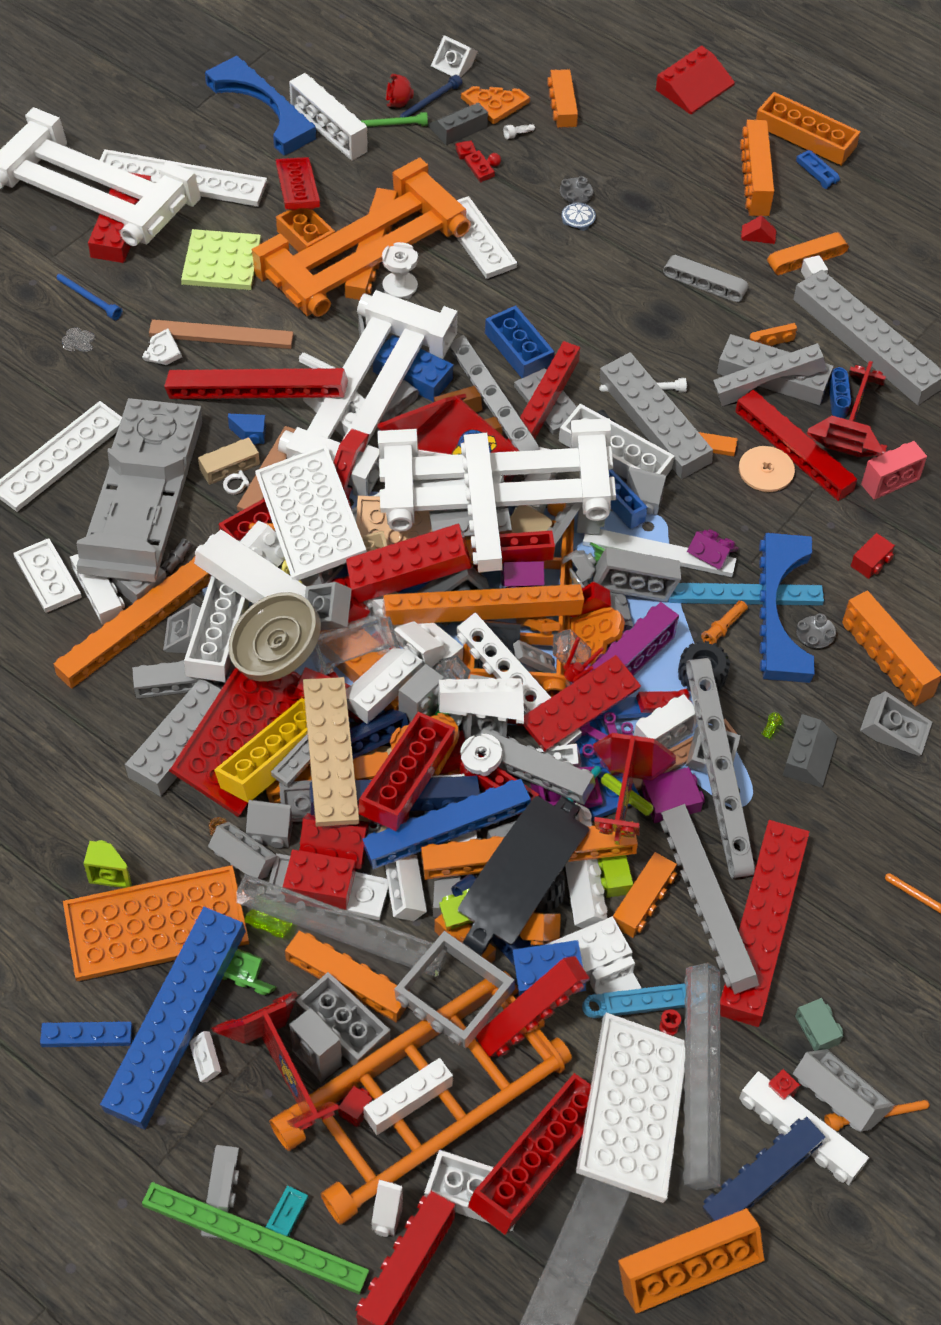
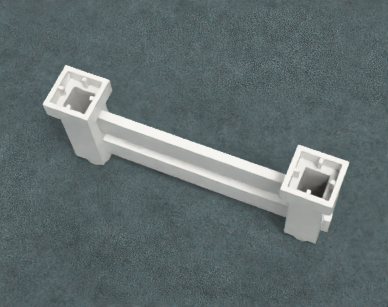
[0,107,201,246]
[278,290,457,496]
[378,418,616,532]

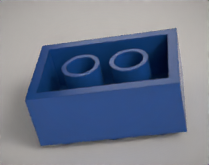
[513,940,586,996]

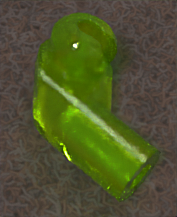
[762,712,782,739]

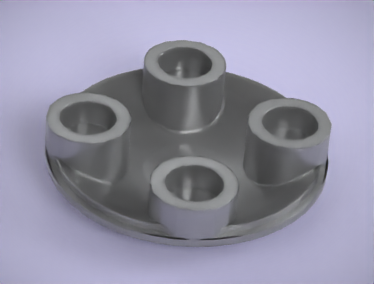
[560,176,593,203]
[797,613,836,648]

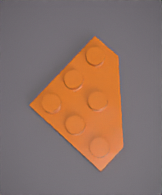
[461,86,530,124]

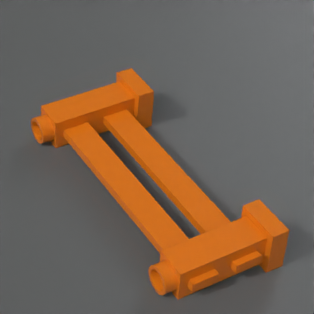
[252,158,471,317]

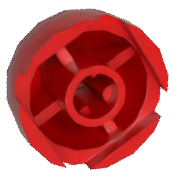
[386,74,414,108]

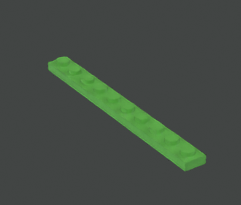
[142,1182,369,1295]

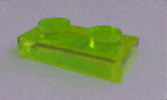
[244,906,293,938]

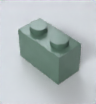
[795,998,843,1051]

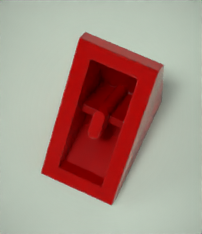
[741,215,776,244]

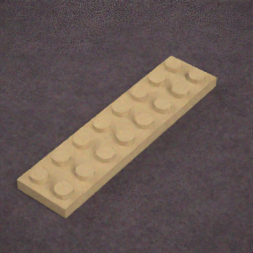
[303,677,359,827]

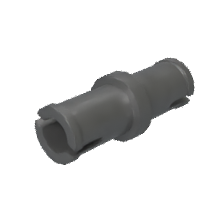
[160,539,192,575]

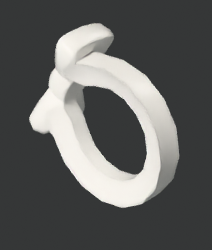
[223,470,250,495]

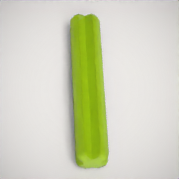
[601,773,653,816]

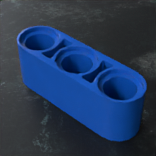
[829,367,851,419]

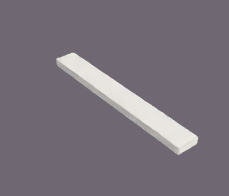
[583,529,736,577]

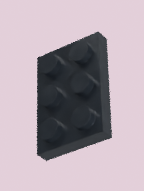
[477,621,521,670]

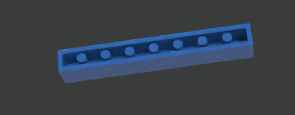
[363,779,531,869]

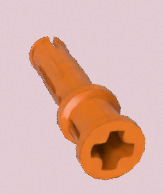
[701,600,748,645]

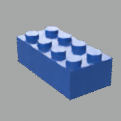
[485,306,554,378]
[373,335,453,402]

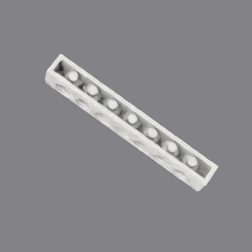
[456,612,582,747]

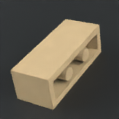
[198,437,260,485]

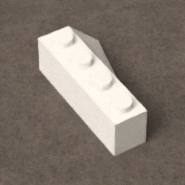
[438,678,524,724]

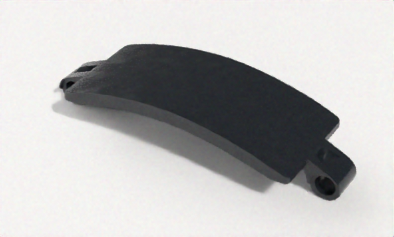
[458,796,590,956]

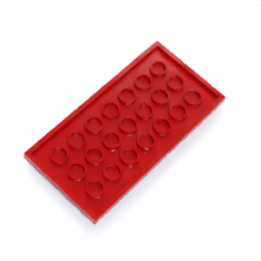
[169,667,301,817]

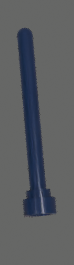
[400,74,463,118]

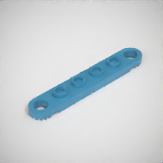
[582,982,709,1018]

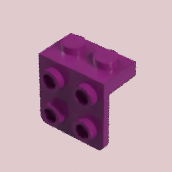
[687,529,738,569]

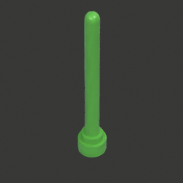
[361,112,428,127]

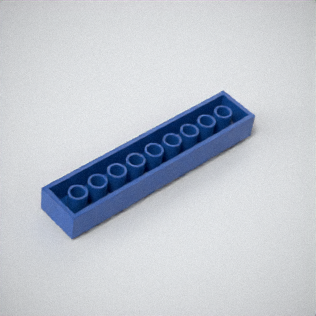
[100,907,246,1130]

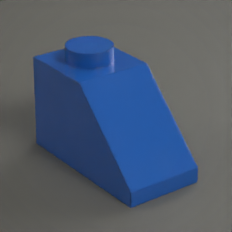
[228,414,266,444]

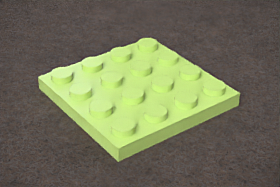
[181,229,261,290]

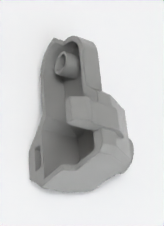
[562,549,597,586]

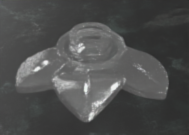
[62,327,96,352]

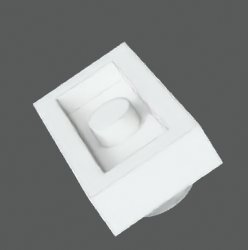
[189,1031,221,1083]

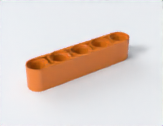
[767,232,849,275]

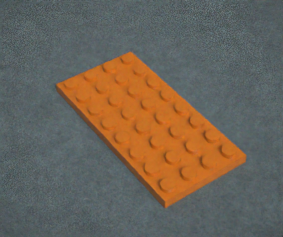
[63,865,249,982]

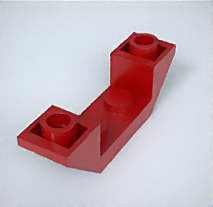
[333,428,370,497]

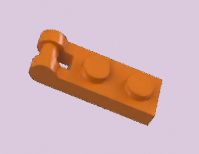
[749,323,797,346]
[516,617,560,634]

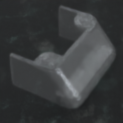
[310,614,400,675]

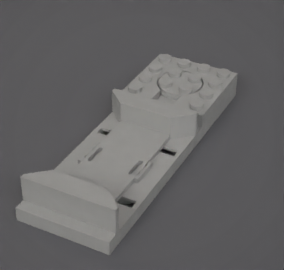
[76,398,202,582]

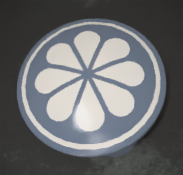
[562,203,596,231]

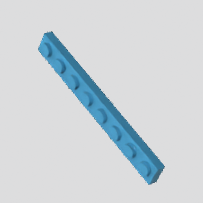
[668,583,824,605]

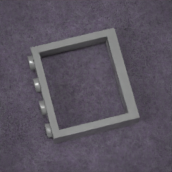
[394,931,515,1049]

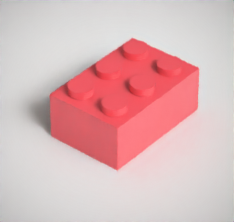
[861,441,927,500]

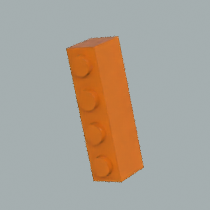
[547,69,578,128]
[613,852,678,938]

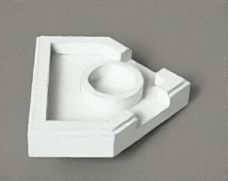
[142,329,182,365]

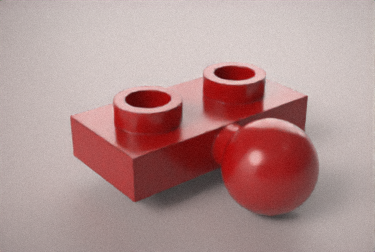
[465,150,501,183]

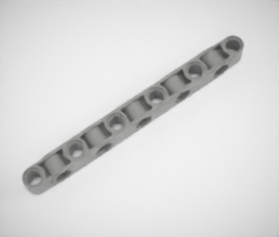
[449,335,540,451]
[686,658,755,878]

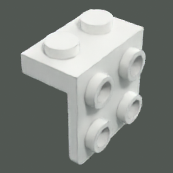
[590,956,641,1017]

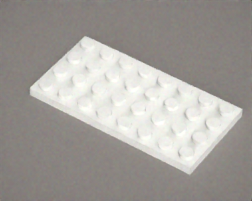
[255,445,367,581]
[576,1013,688,1203]

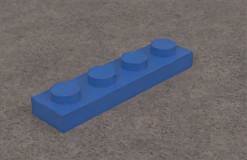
[40,1022,132,1047]

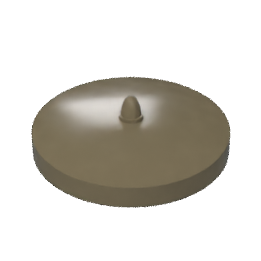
[229,592,321,681]

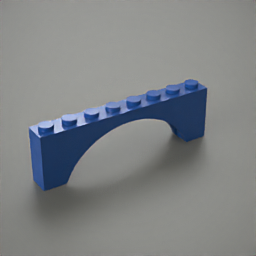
[205,56,316,156]
[759,533,814,683]

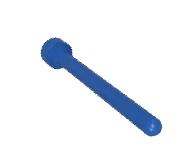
[56,274,122,320]

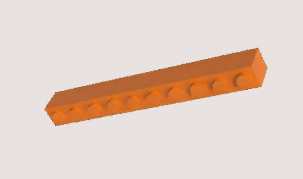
[53,556,212,689]
[382,584,584,626]
[421,821,638,880]

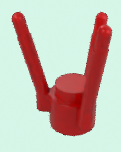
[563,637,604,683]

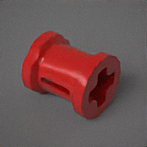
[659,1009,681,1036]

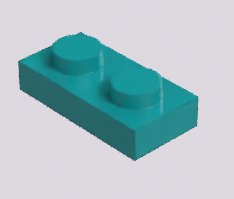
[266,1186,308,1237]

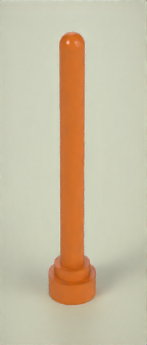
[885,873,941,914]
[824,1100,930,1132]

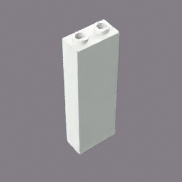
[194,530,306,604]

